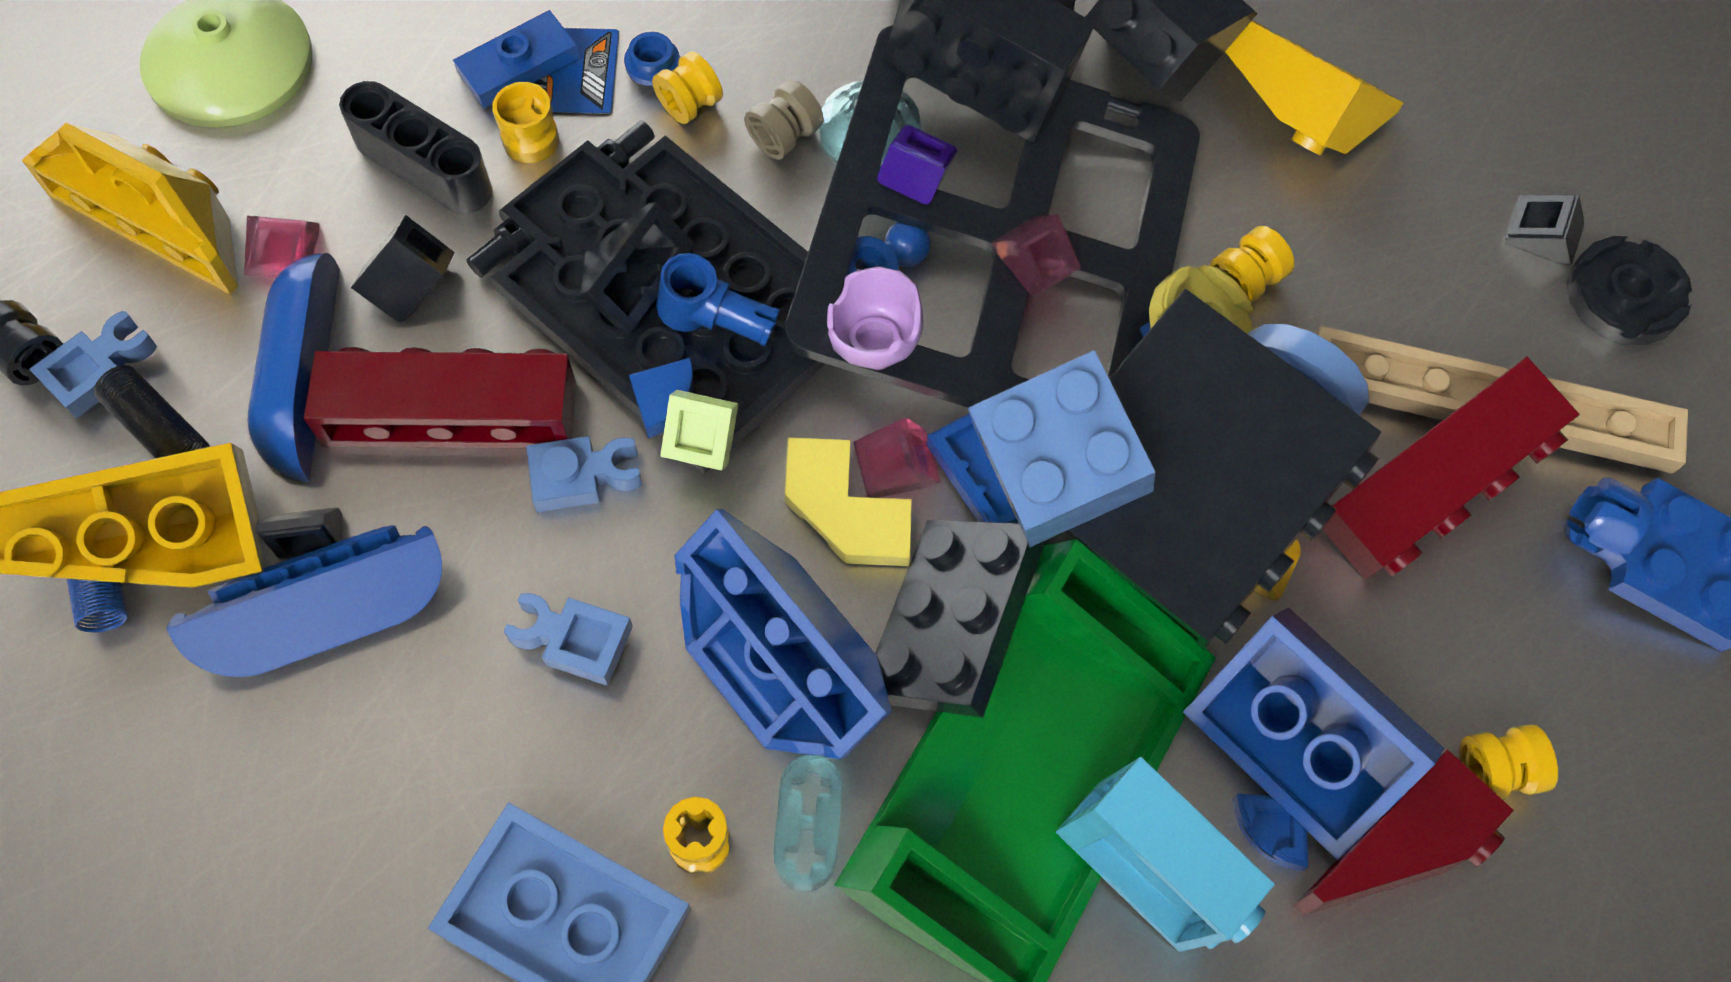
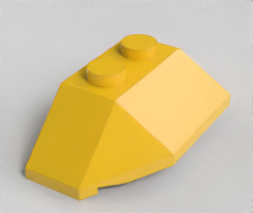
[22,122,238,295]

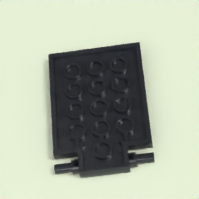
[466,120,844,475]

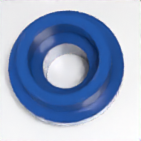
[624,32,680,86]

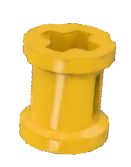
[663,796,730,874]

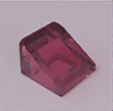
[992,214,1081,296]
[244,215,320,278]
[853,417,940,498]

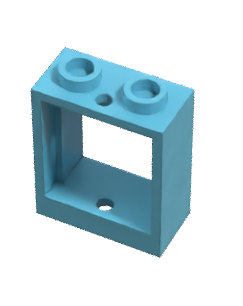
[1055,757,1275,952]

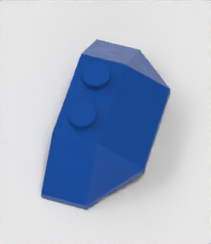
[674,509,892,759]

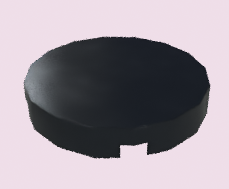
[1566,236,1692,345]

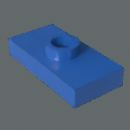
[453,10,580,109]
[926,413,1019,524]

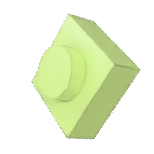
[660,390,738,471]

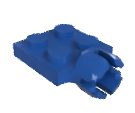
[1564,477,1731,652]

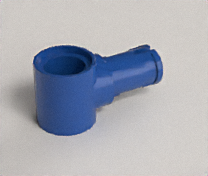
[656,253,780,346]

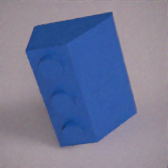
[1183,607,1445,860]

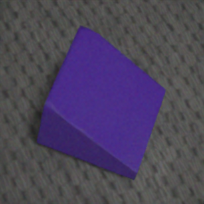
[877,124,958,204]

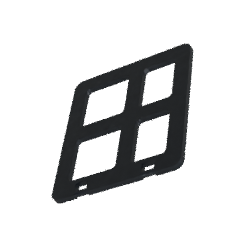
[783,25,1200,408]

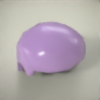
[827,266,924,370]

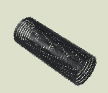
[94,365,210,458]

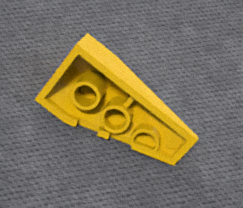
[1225,20,1404,155]

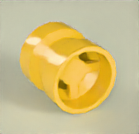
[492,82,559,164]
[1209,226,1295,304]
[1459,724,1558,800]

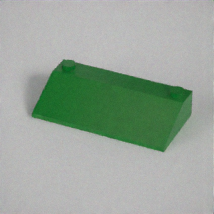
[834,539,1216,982]

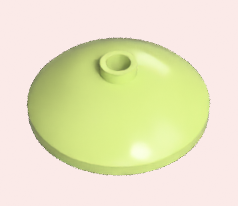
[140,0,312,128]

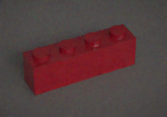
[304,347,577,448]
[1322,356,1580,580]

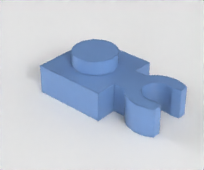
[29,311,157,419]
[526,436,642,512]
[504,593,633,686]

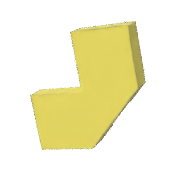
[785,437,912,566]

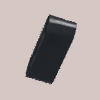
[339,81,492,213]

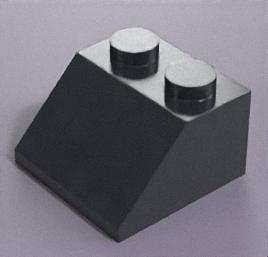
[1085,0,1258,102]

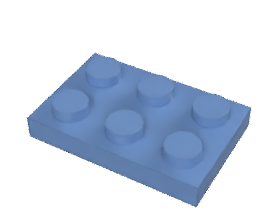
[428,802,691,982]

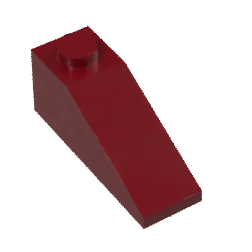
[1293,750,1514,916]

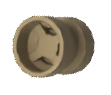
[744,79,824,160]

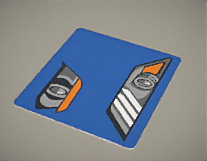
[534,28,619,114]

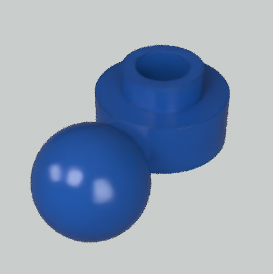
[844,222,931,281]

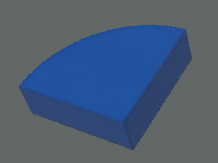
[629,358,694,438]
[1232,793,1308,871]

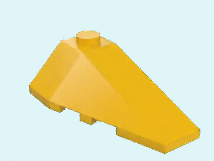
[0,442,264,588]

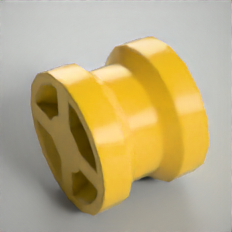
[652,51,723,124]

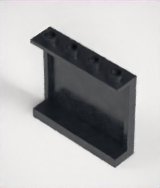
[1065,289,1382,650]

